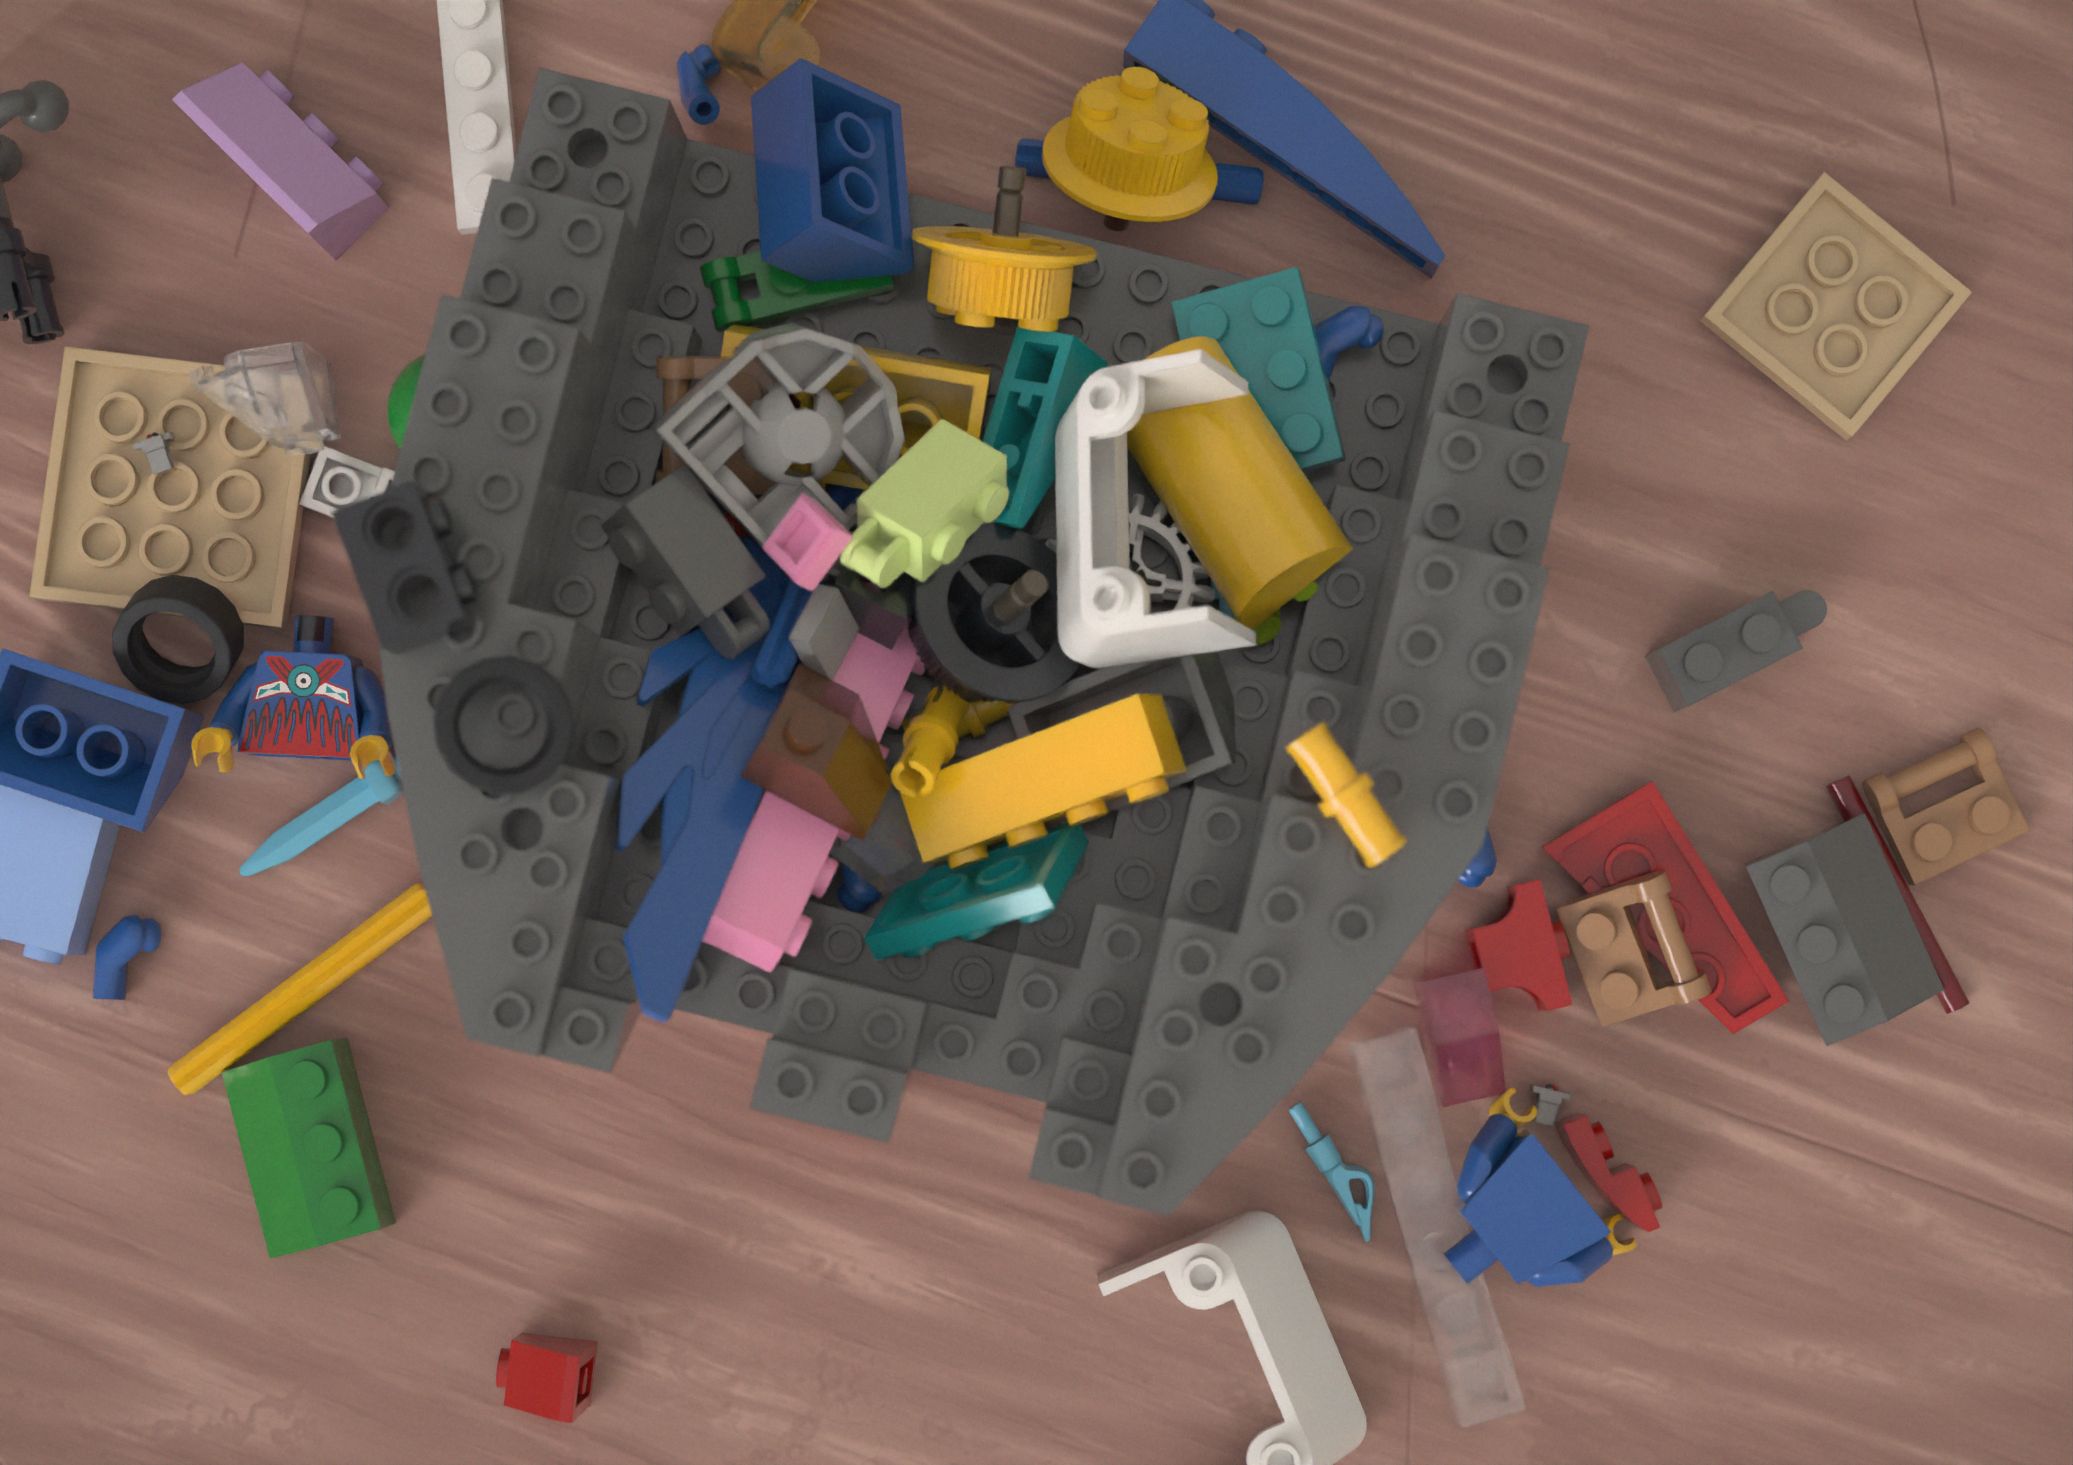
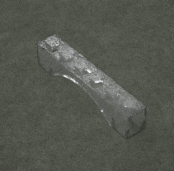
[1346,1026,1526,1427]

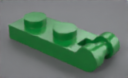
[700,251,894,332]

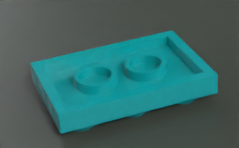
[1171,267,1347,472]
[864,823,1089,960]

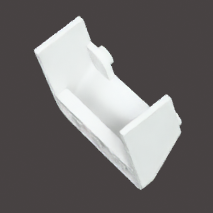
[1055,349,1256,668]
[1097,1210,1367,1465]

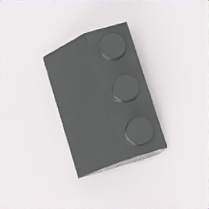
[1007,651,1236,828]
[1744,813,1944,1046]

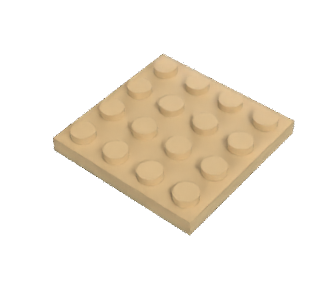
[29,347,321,630]

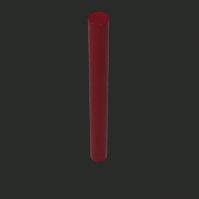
[1826,775,1970,1014]

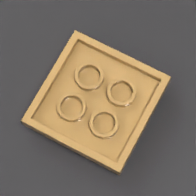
[1699,172,1972,441]

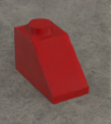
[496,1333,598,1423]

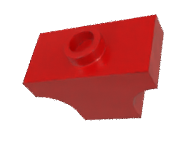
[1465,879,1573,1011]

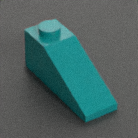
[982,327,1108,529]

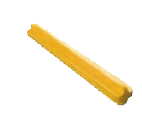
[167,883,432,1095]

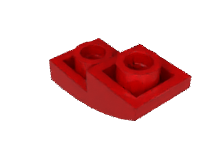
[1554,1113,1662,1232]

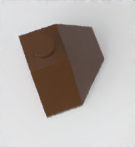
[740,663,892,841]

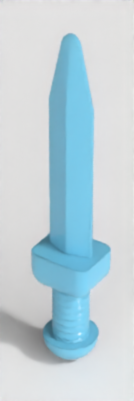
[239,756,404,877]

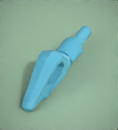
[1288,1101,1375,1243]

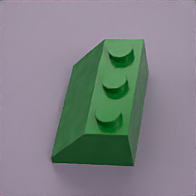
[222,1038,396,1258]

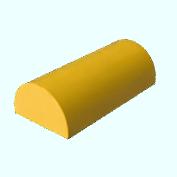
[1127,337,1353,630]

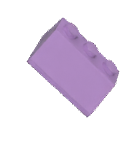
[172,62,389,260]

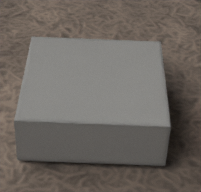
[789,584,859,680]

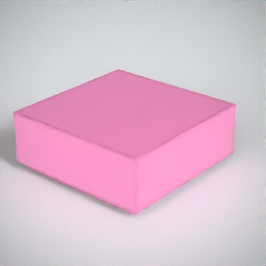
[762,493,853,592]

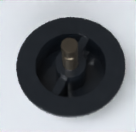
[908,523,1080,703]

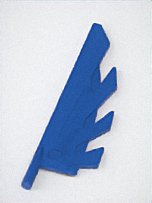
[616,537,803,1022]

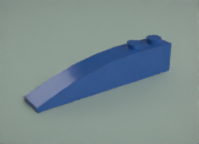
[1123,0,1446,278]

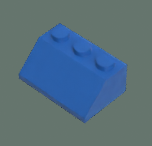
[751,58,914,282]
[0,648,204,832]

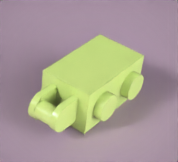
[840,419,1009,588]

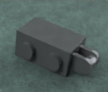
[600,464,771,659]
[1645,590,1827,712]

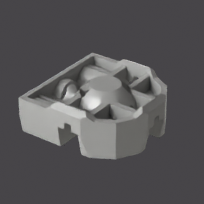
[650,323,905,571]

